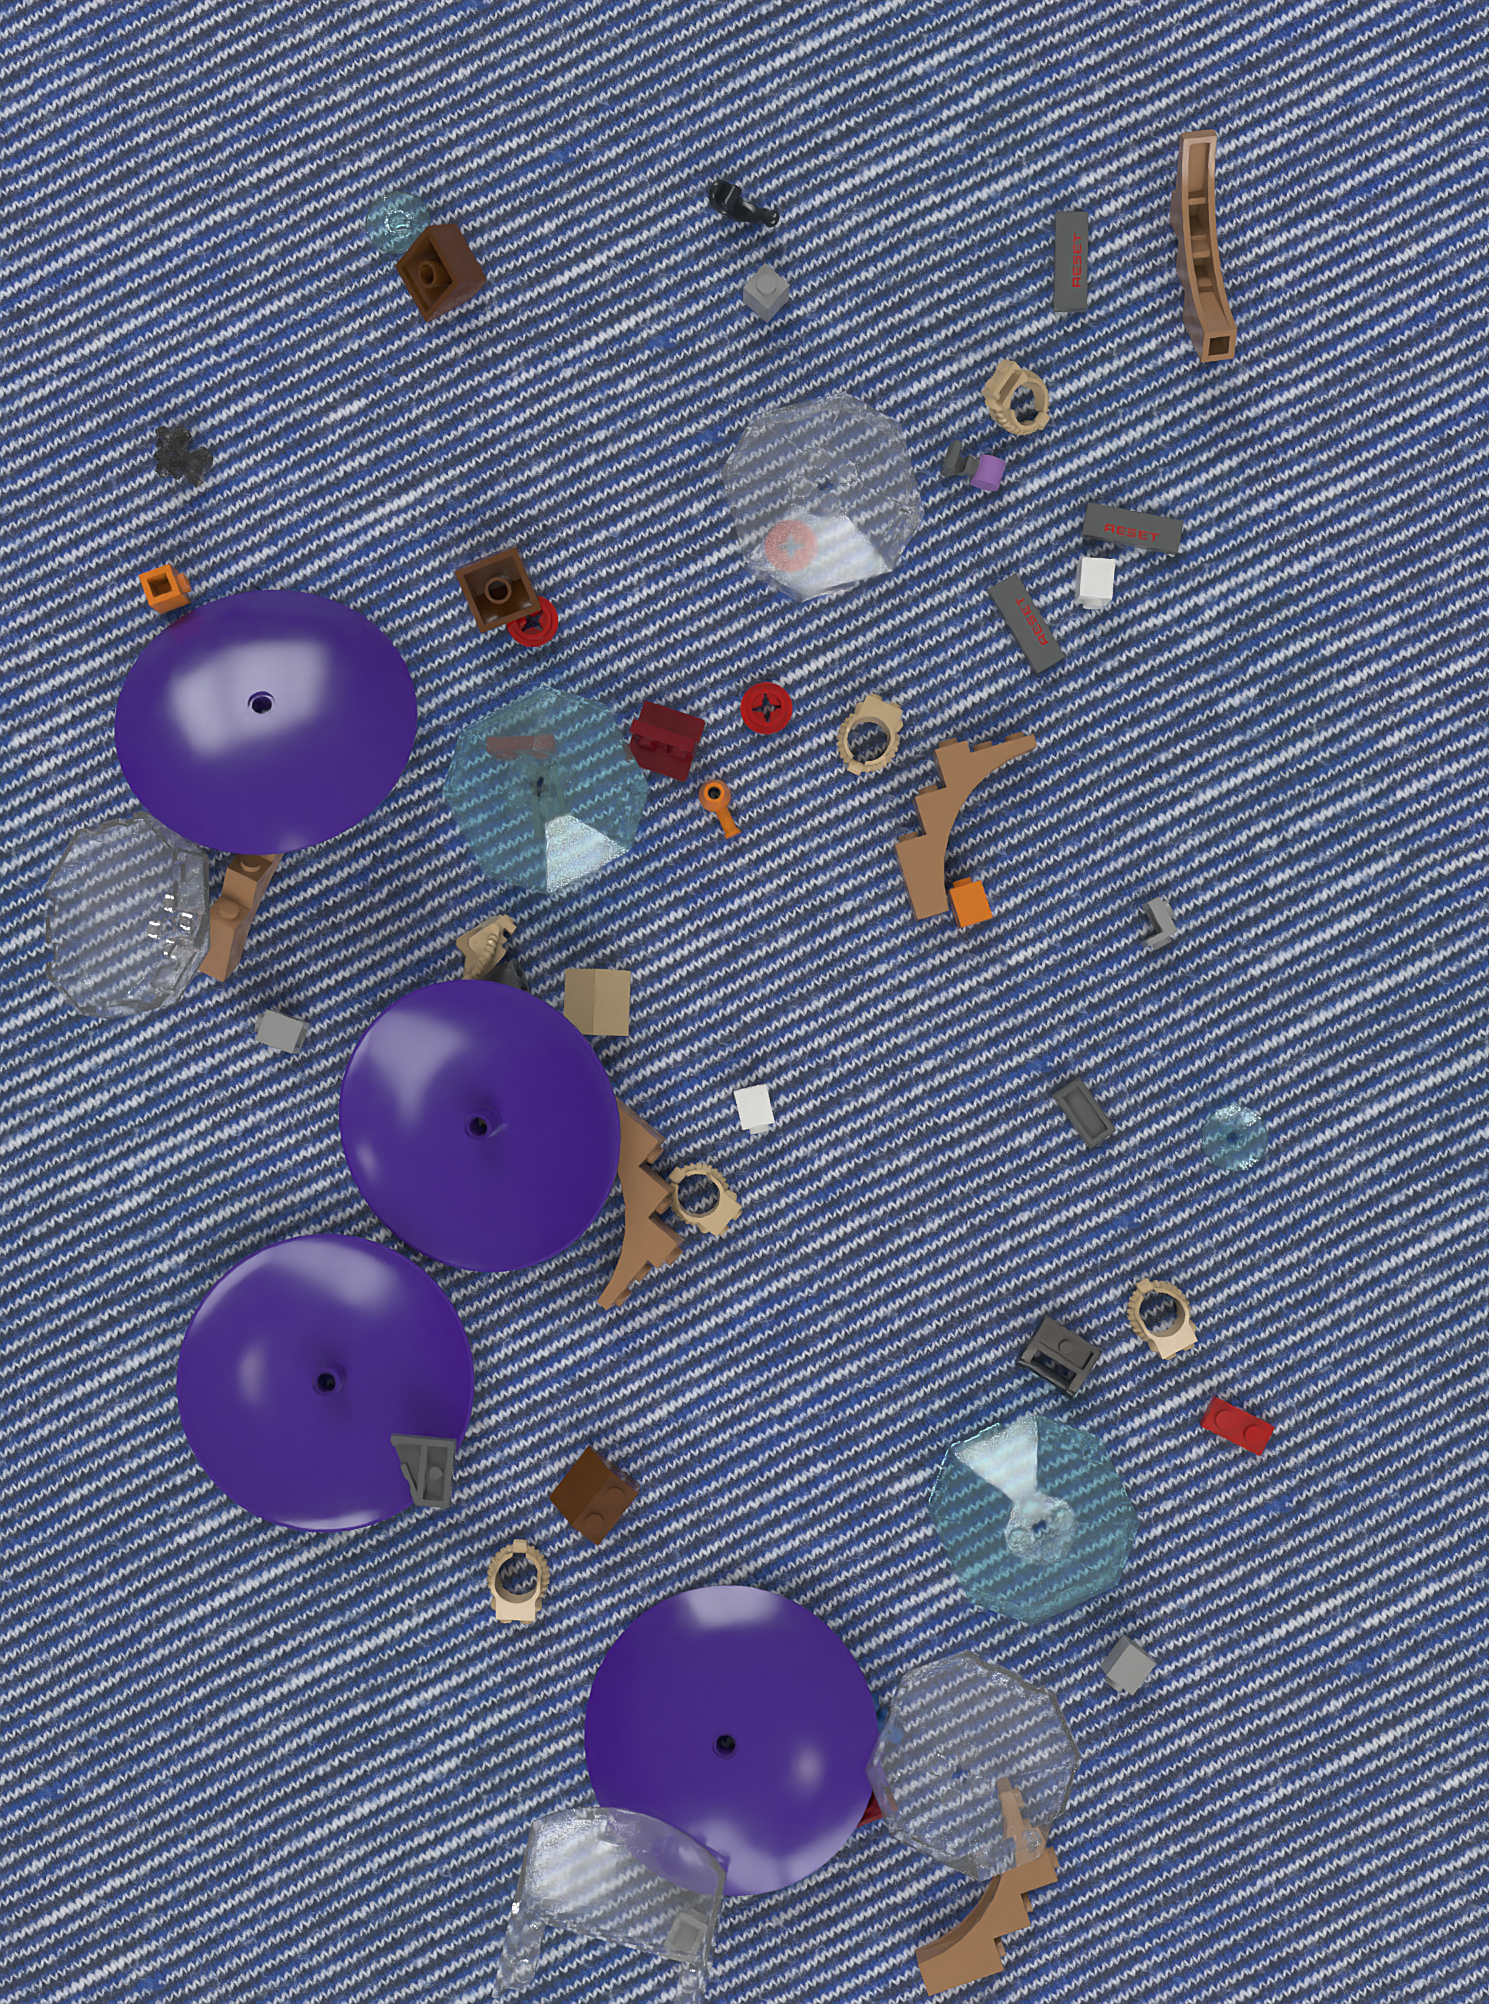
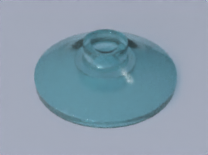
[365,191,430,254]
[1202,1105,1268,1171]

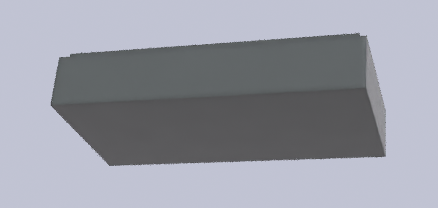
[1051,1077,1117,1149]

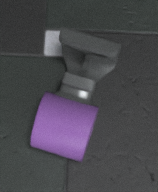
[940,440,1006,491]

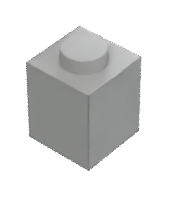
[743,263,790,323]
[254,1009,310,1054]
[1100,1634,1156,1696]

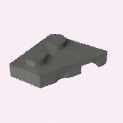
[390,1433,457,1508]

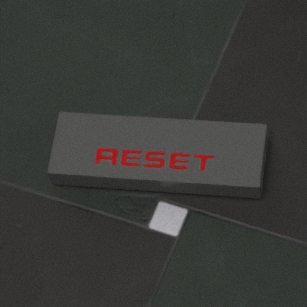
[1053,211,1089,313]
[1080,502,1184,555]
[987,573,1065,675]

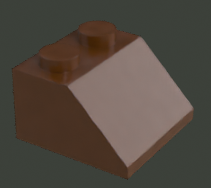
[395,223,487,322]
[454,543,542,633]
[549,1445,640,1546]

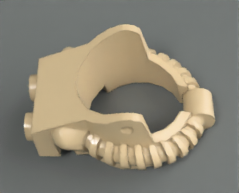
[982,360,1050,435]
[836,693,903,776]
[456,914,516,980]
[668,1163,743,1237]
[1127,1278,1197,1360]
[487,1539,550,1624]

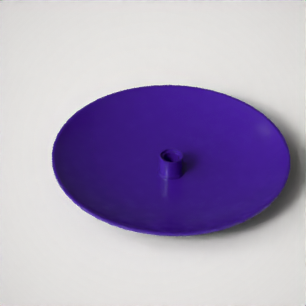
[114,590,418,855]
[339,979,621,1272]
[176,1234,475,1533]
[584,1585,879,1896]

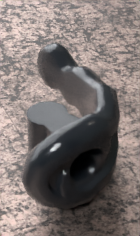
[708,179,780,228]

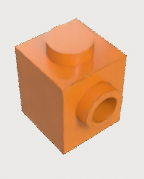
[138,564,192,614]

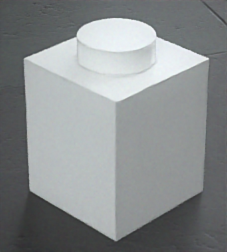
[1074,557,1115,609]
[734,1083,775,1134]

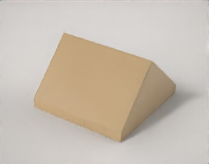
[564,969,631,1036]

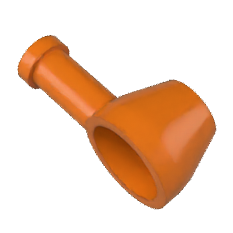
[699,779,741,839]

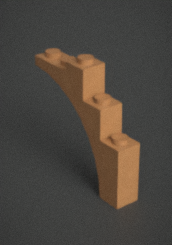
[1169,129,1237,363]
[893,732,1037,921]
[194,853,284,982]
[597,1095,685,1310]
[915,1778,1060,1996]

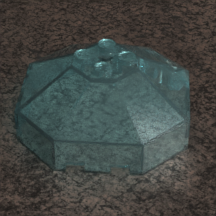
[442,685,650,896]
[927,1414,1140,1625]

